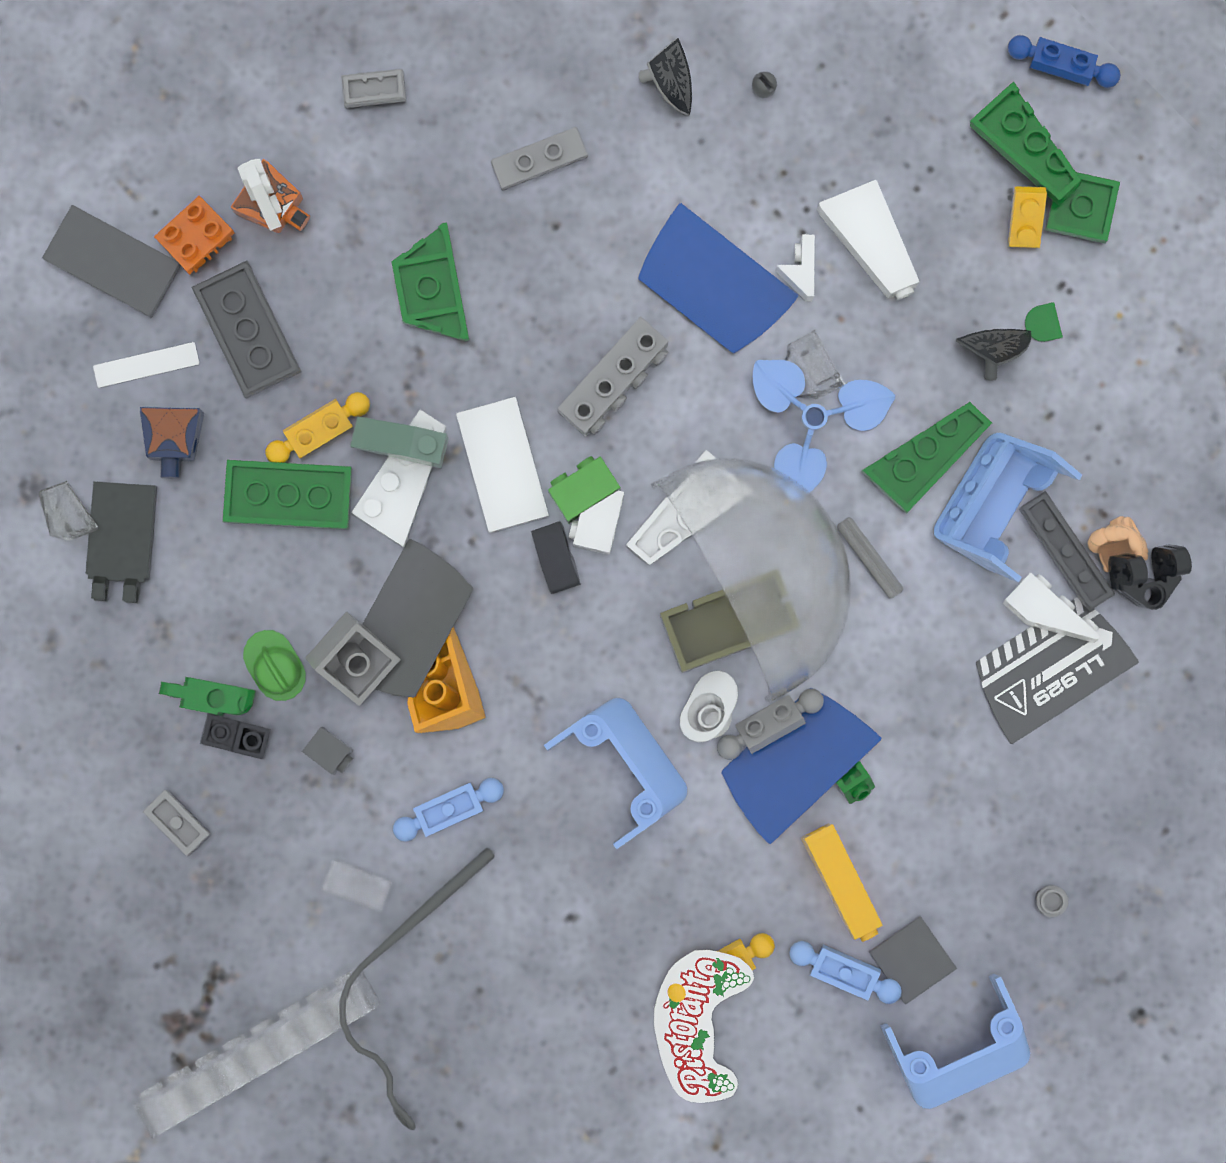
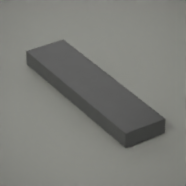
[1019,491,1115,612]

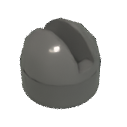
[752,72,777,98]

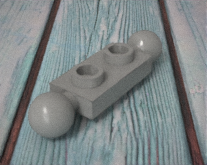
[717,689,824,760]

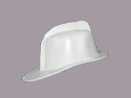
[680,671,738,742]

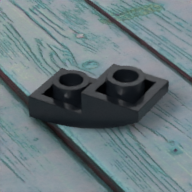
[531,521,581,594]
[200,713,271,760]

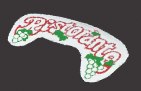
[654,950,754,1103]

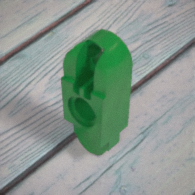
[159,677,256,716]

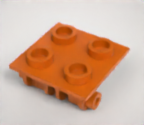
[154,196,235,275]

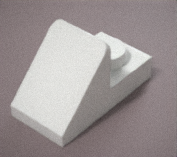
[775,234,815,302]

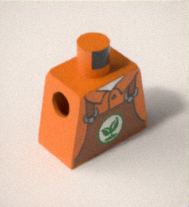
[231,159,310,233]

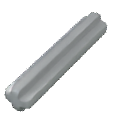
[837,517,903,598]

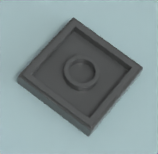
[869,916,957,1005]

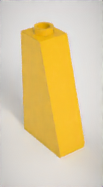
[801,823,883,942]

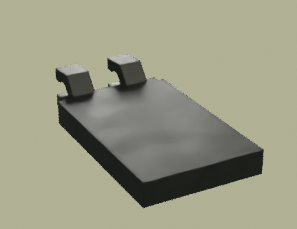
[85,481,157,604]

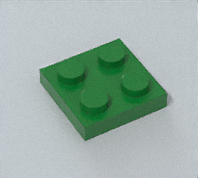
[1045,172,1120,244]

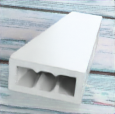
[817,180,920,300]

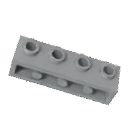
[557,316,669,437]

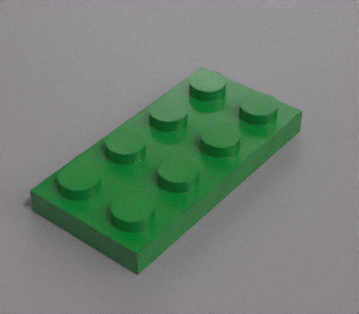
[223,460,352,530]

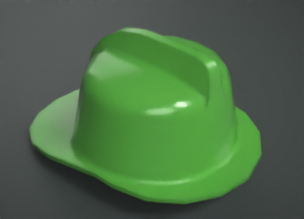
[243,630,306,701]

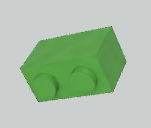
[548,456,621,524]

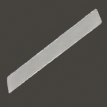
[93,342,199,388]

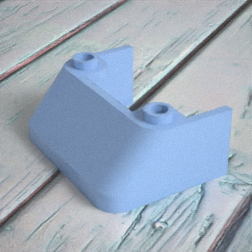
[934,433,1082,582]
[544,698,687,849]
[880,974,1030,1109]

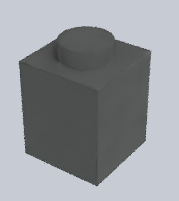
[302,727,354,775]

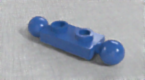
[1008,35,1121,88]

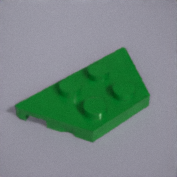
[391,222,469,341]

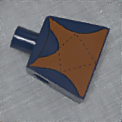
[140,407,204,479]

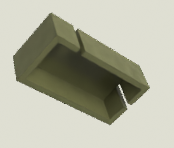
[660,569,801,673]

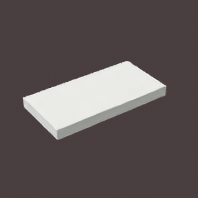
[456,397,549,533]

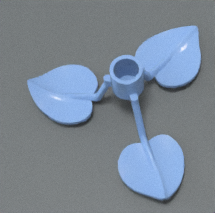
[753,360,895,499]

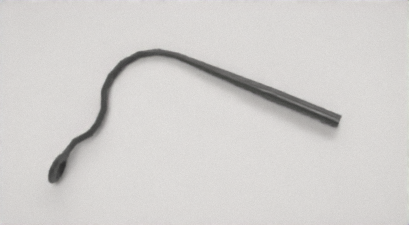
[339,848,495,1130]

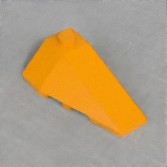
[407,626,486,733]

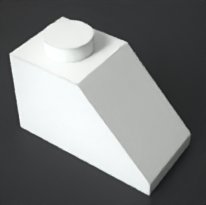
[569,491,624,555]

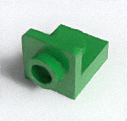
[836,761,875,804]

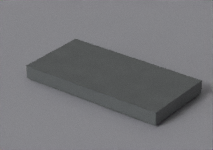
[42,205,181,318]
[191,260,302,399]

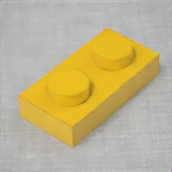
[1008,186,1047,248]

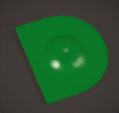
[1025,302,1063,342]

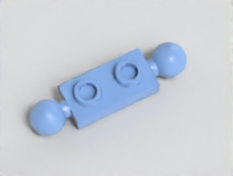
[393,778,504,842]
[789,941,902,1004]

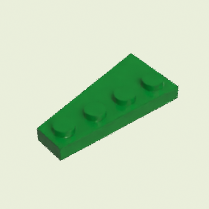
[970,81,1081,206]
[861,402,992,514]

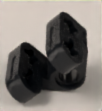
[1108,544,1192,610]

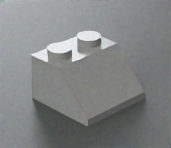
[305,611,401,706]

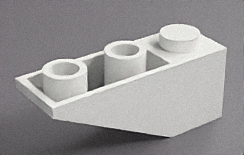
[1003,572,1101,643]

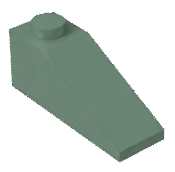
[350,417,449,469]

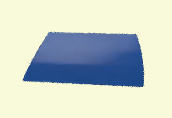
[638,203,798,353]
[721,688,882,844]

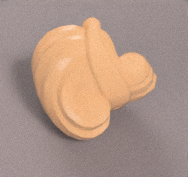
[1087,516,1149,572]

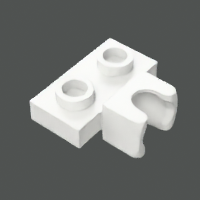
[238,159,282,231]

